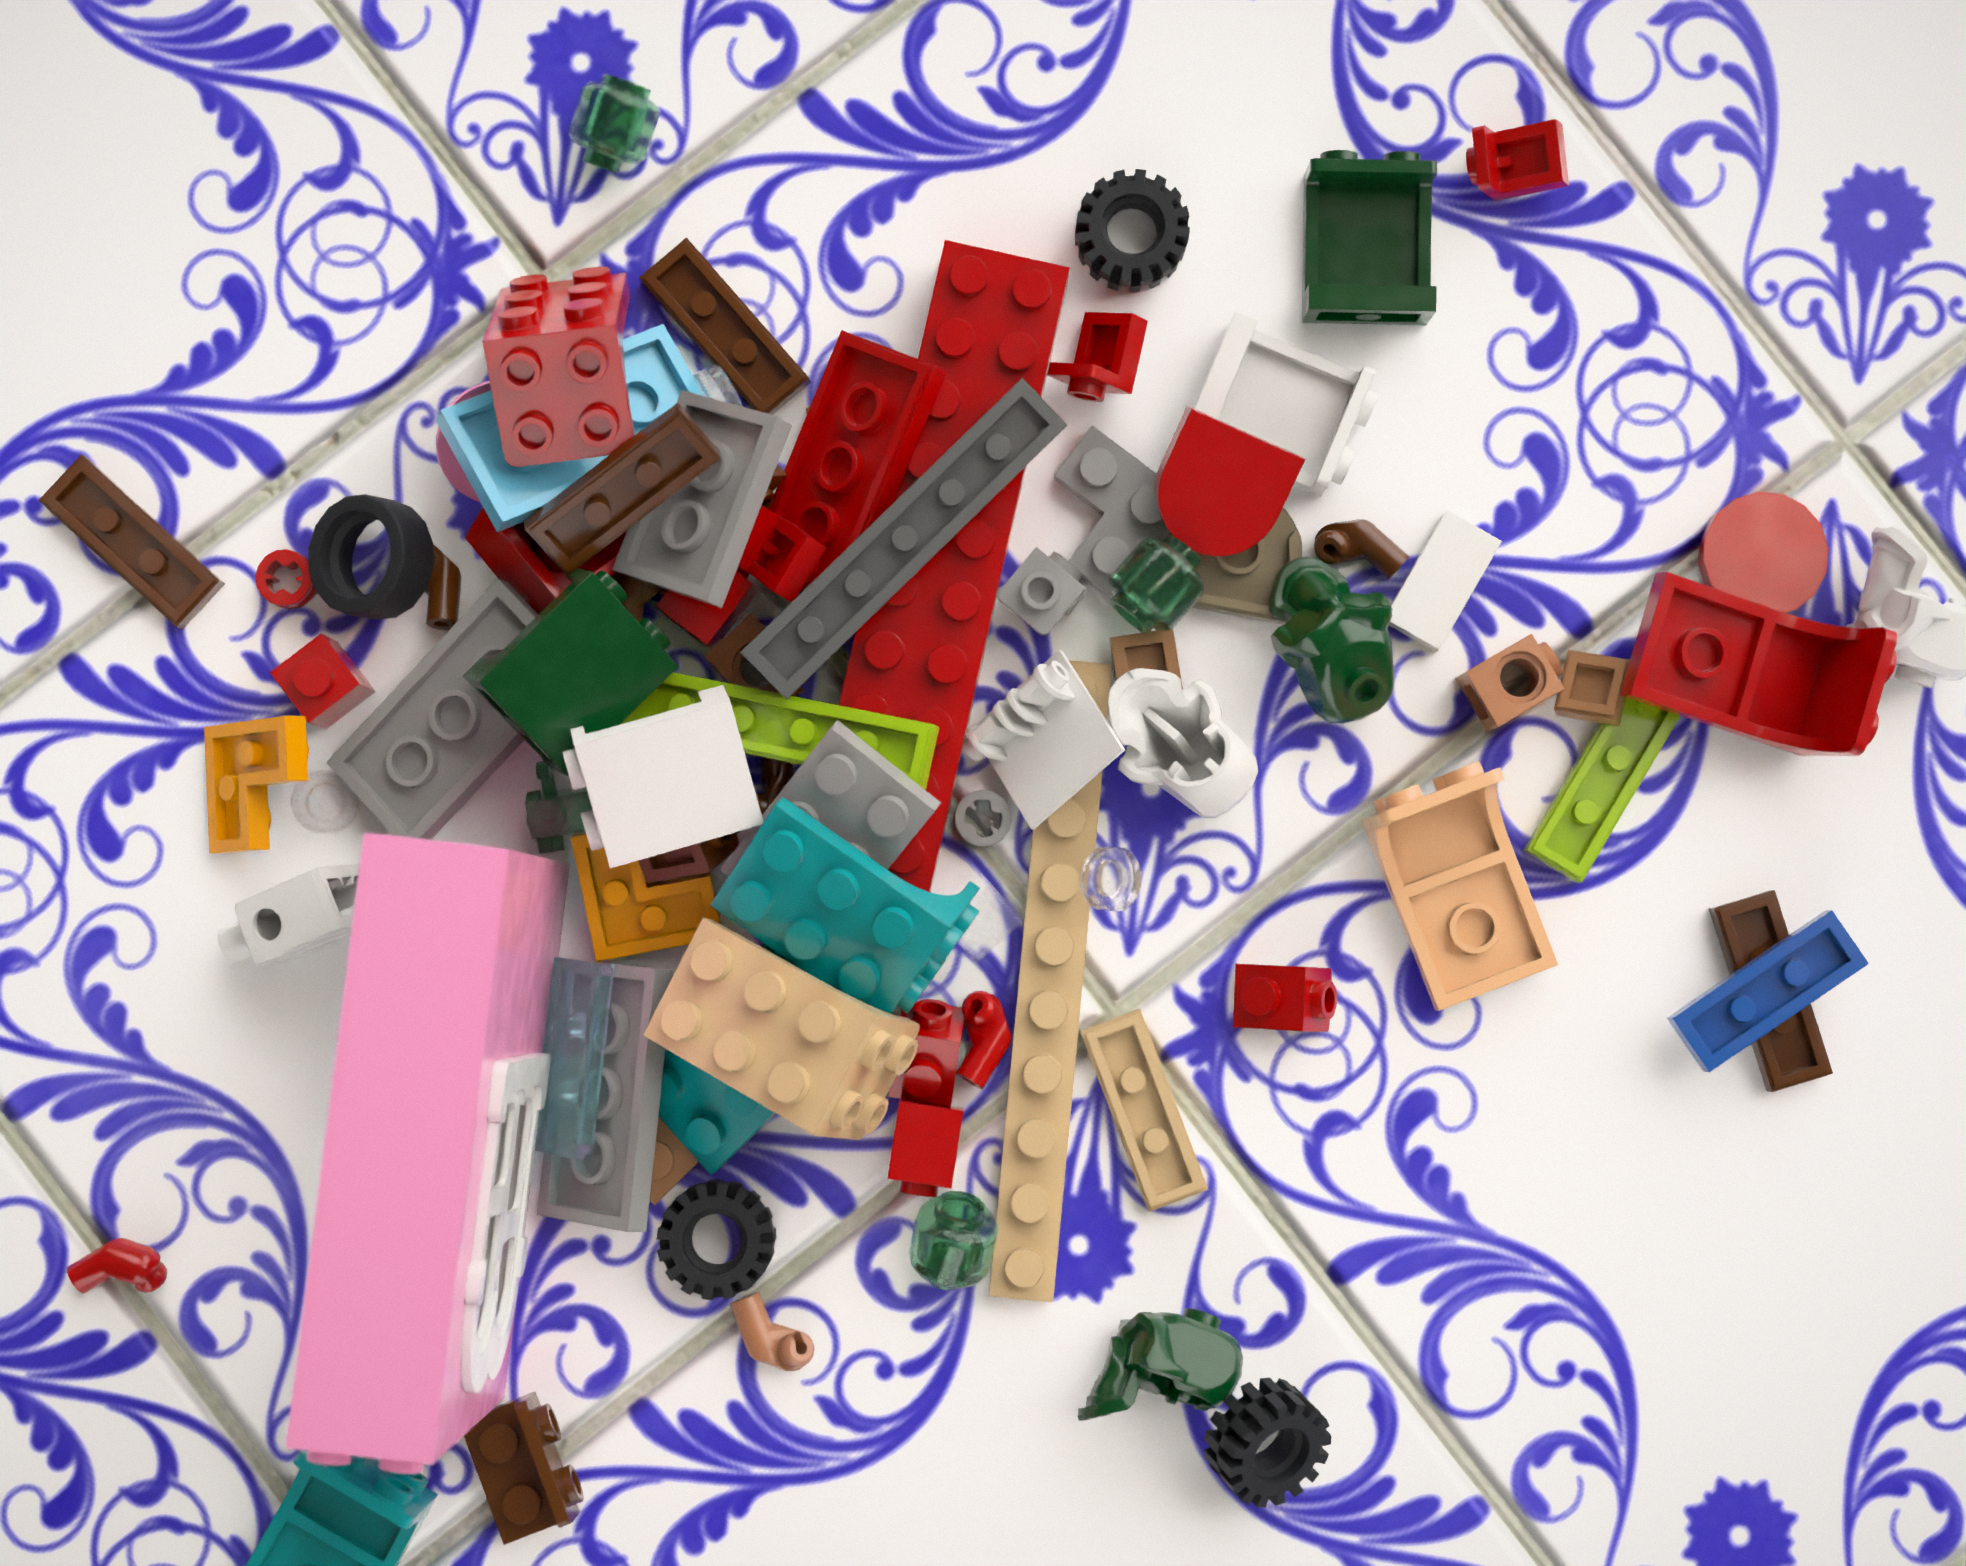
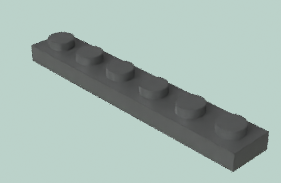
[740,378,1067,700]

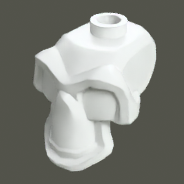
[1846,525,1966,688]
[1108,668,1258,818]

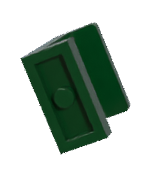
[1302,150,1437,326]
[463,568,678,776]

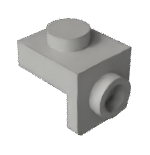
[997,547,1086,636]

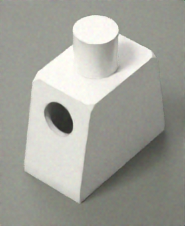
[217,864,360,965]

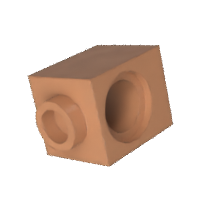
[1455,633,1565,732]

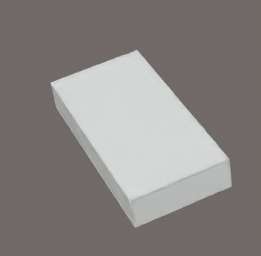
[1389,510,1502,652]

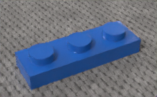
[1667,910,1869,1072]

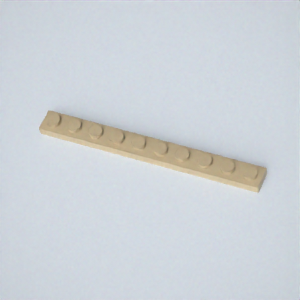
[989,660,1113,1302]

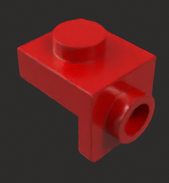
[1466,119,1569,201]
[1047,312,1148,402]
[738,505,827,602]
[1233,963,1337,1032]
[888,999,964,1106]

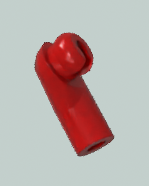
[956,990,1012,1090]
[67,1238,168,1294]

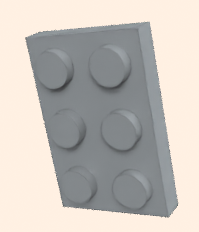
[612,390,792,608]
[720,720,941,876]

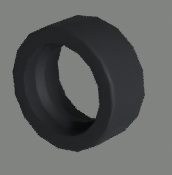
[308,494,434,620]

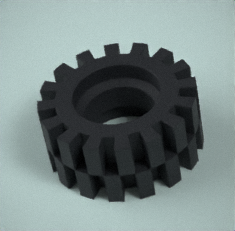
[1075,169,1190,293]
[656,1179,777,1300]
[1204,1377,1332,1508]

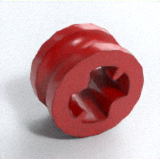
[255,549,317,610]

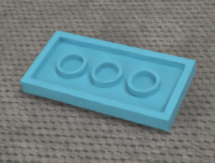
[436,324,704,532]

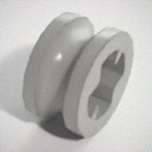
[953,790,1012,847]

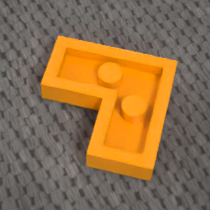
[204,716,309,854]
[570,831,722,962]

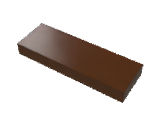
[639,237,811,415]
[524,402,721,576]
[38,454,226,630]
[1709,890,1833,1092]

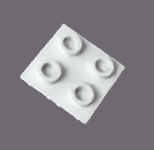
[963,650,1125,830]

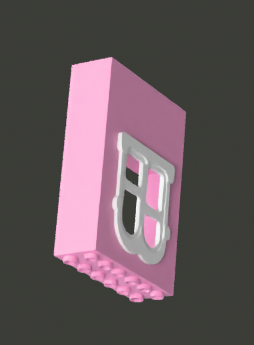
[286,833,570,1474]

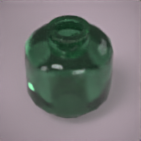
[569,73,660,173]
[1109,537,1204,634]
[908,1191,998,1290]

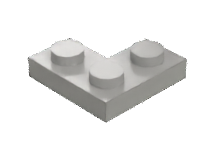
[1054,425,1170,604]

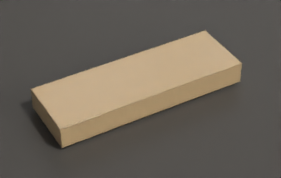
[1080,1009,1209,1212]

